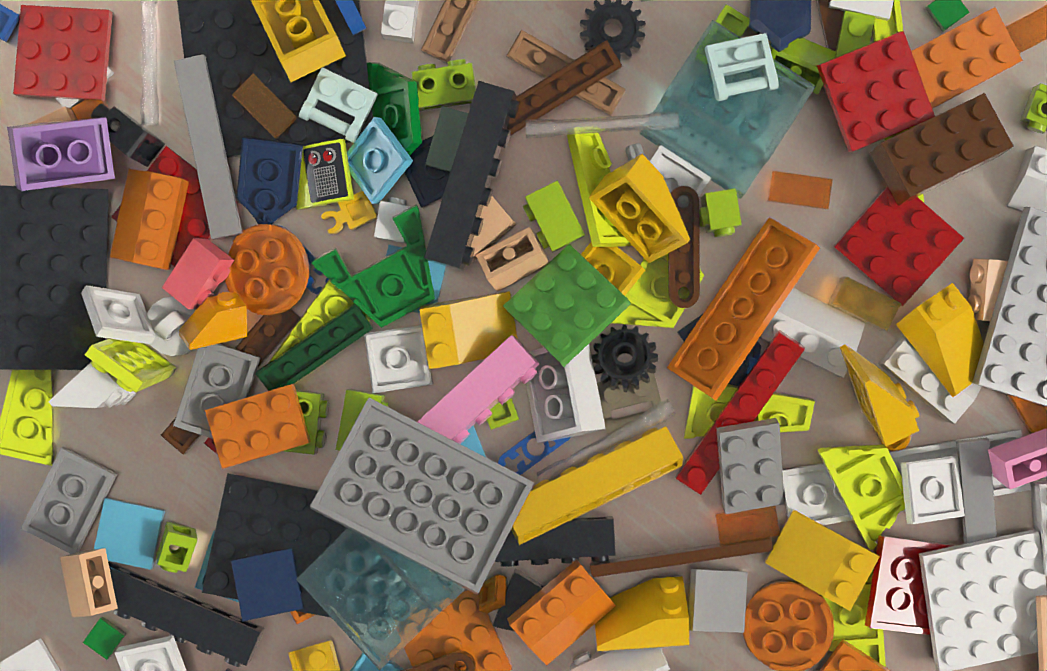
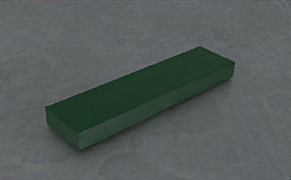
[256,303,373,391]

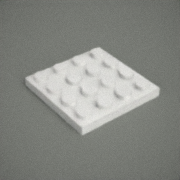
[919,529,1047,671]

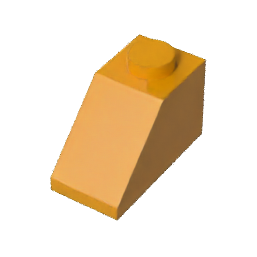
[179,291,247,350]

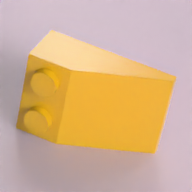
[251,0,346,82]
[588,153,690,263]
[896,283,984,397]
[419,291,518,369]
[840,344,919,446]
[764,509,880,611]
[595,576,690,651]

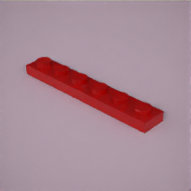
[676,330,805,495]

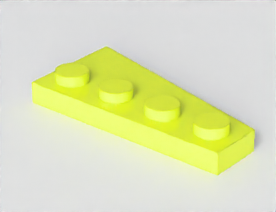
[566,128,632,247]
[268,280,371,363]
[0,370,53,466]
[684,384,815,439]

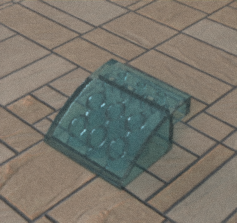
[640,20,816,199]
[296,528,466,670]

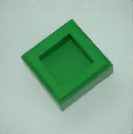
[925,0,970,32]
[82,617,126,660]

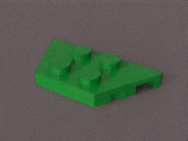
[367,62,422,156]

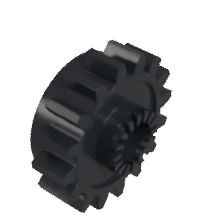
[580,0,646,61]
[591,324,658,392]

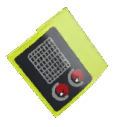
[296,139,354,210]

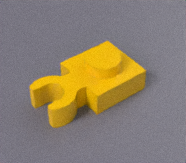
[321,191,378,234]

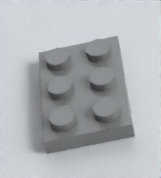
[173,344,261,439]
[716,418,784,514]
[21,447,117,554]

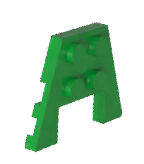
[311,204,435,328]

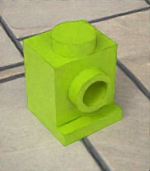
[1020,83,1047,134]
[156,521,198,573]

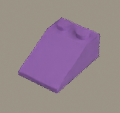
[7,117,115,191]

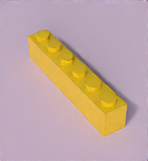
[511,426,683,545]

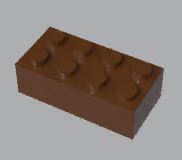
[870,93,1014,206]

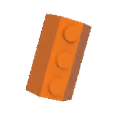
[110,168,189,270]
[507,559,616,665]

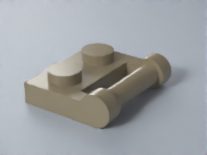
[597,372,666,436]

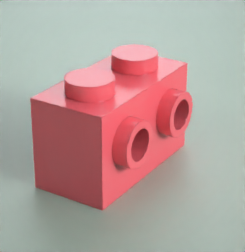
[162,238,234,309]

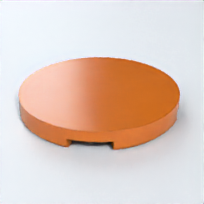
[225,224,309,315]
[743,580,835,671]

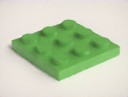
[503,244,631,367]

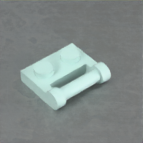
[705,33,779,101]
[299,67,378,143]

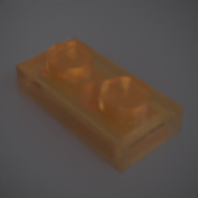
[715,506,780,544]

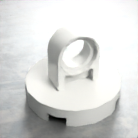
[147,297,196,356]

